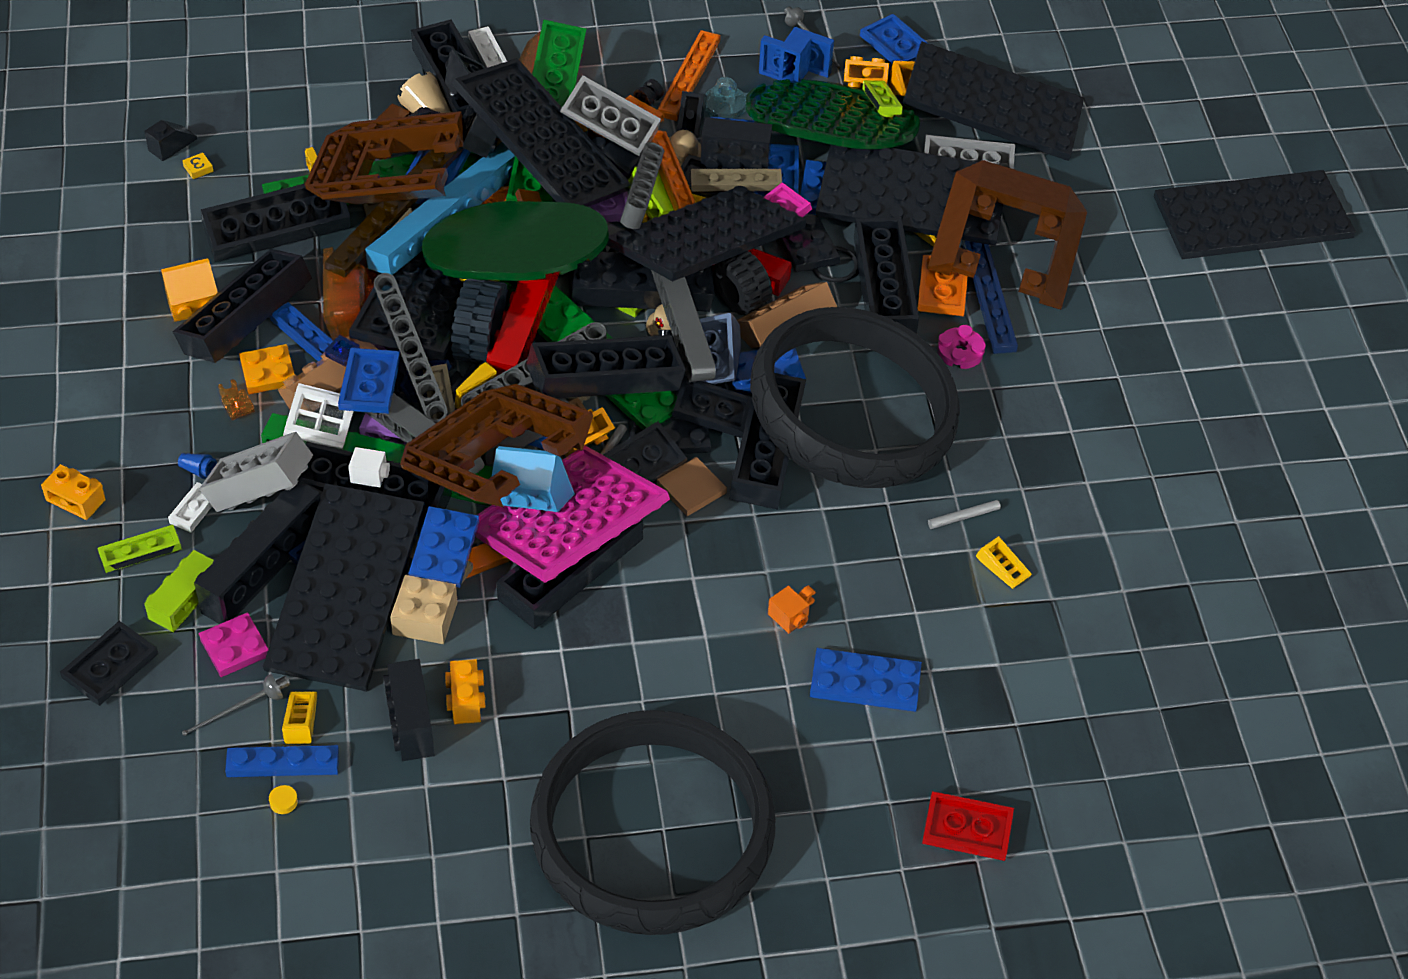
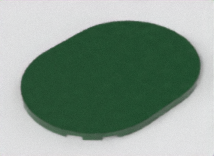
[745,79,920,149]
[422,201,609,281]

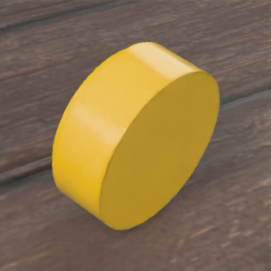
[269,785,298,814]

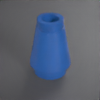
[178,453,217,479]

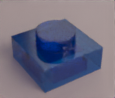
[325,335,360,367]

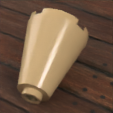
[397,72,451,113]

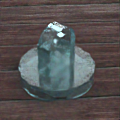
[705,77,746,119]

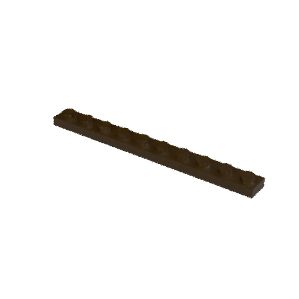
[325,147,464,277]

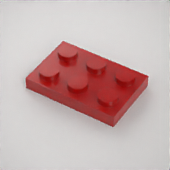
[922,791,1014,861]

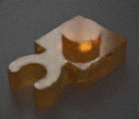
[218,379,255,420]

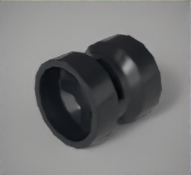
[633,79,664,106]

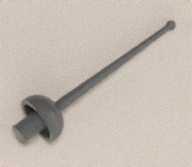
[784,6,840,68]
[182,674,291,736]

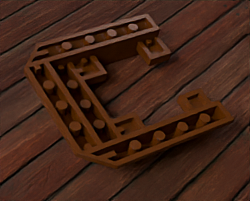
[305,111,463,204]
[927,160,1087,310]
[400,384,593,507]

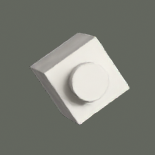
[348,447,390,487]

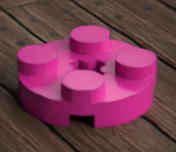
[937,325,986,369]

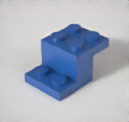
[759,27,834,83]

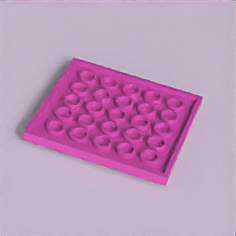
[475,445,670,583]

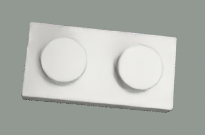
[168,482,212,533]

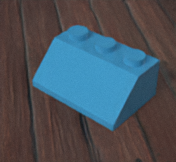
[492,446,575,512]

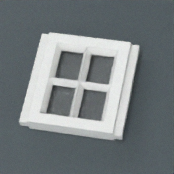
[283,383,354,450]

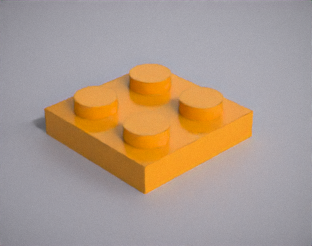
[239,344,295,395]

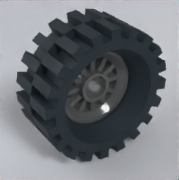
[451,279,509,365]

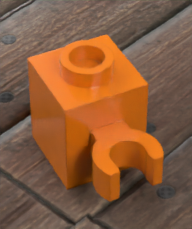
[768,585,816,634]

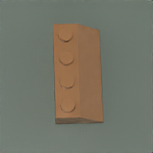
[737,282,837,348]
[278,336,378,412]

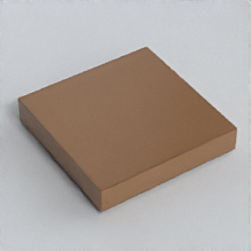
[657,457,727,516]

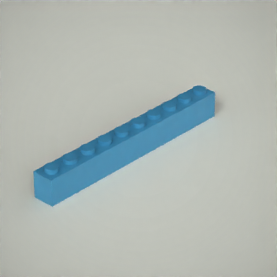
[365,142,515,275]

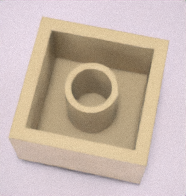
[390,575,458,644]

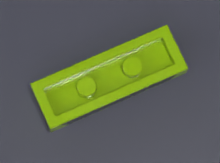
[862,80,903,117]
[98,525,182,573]

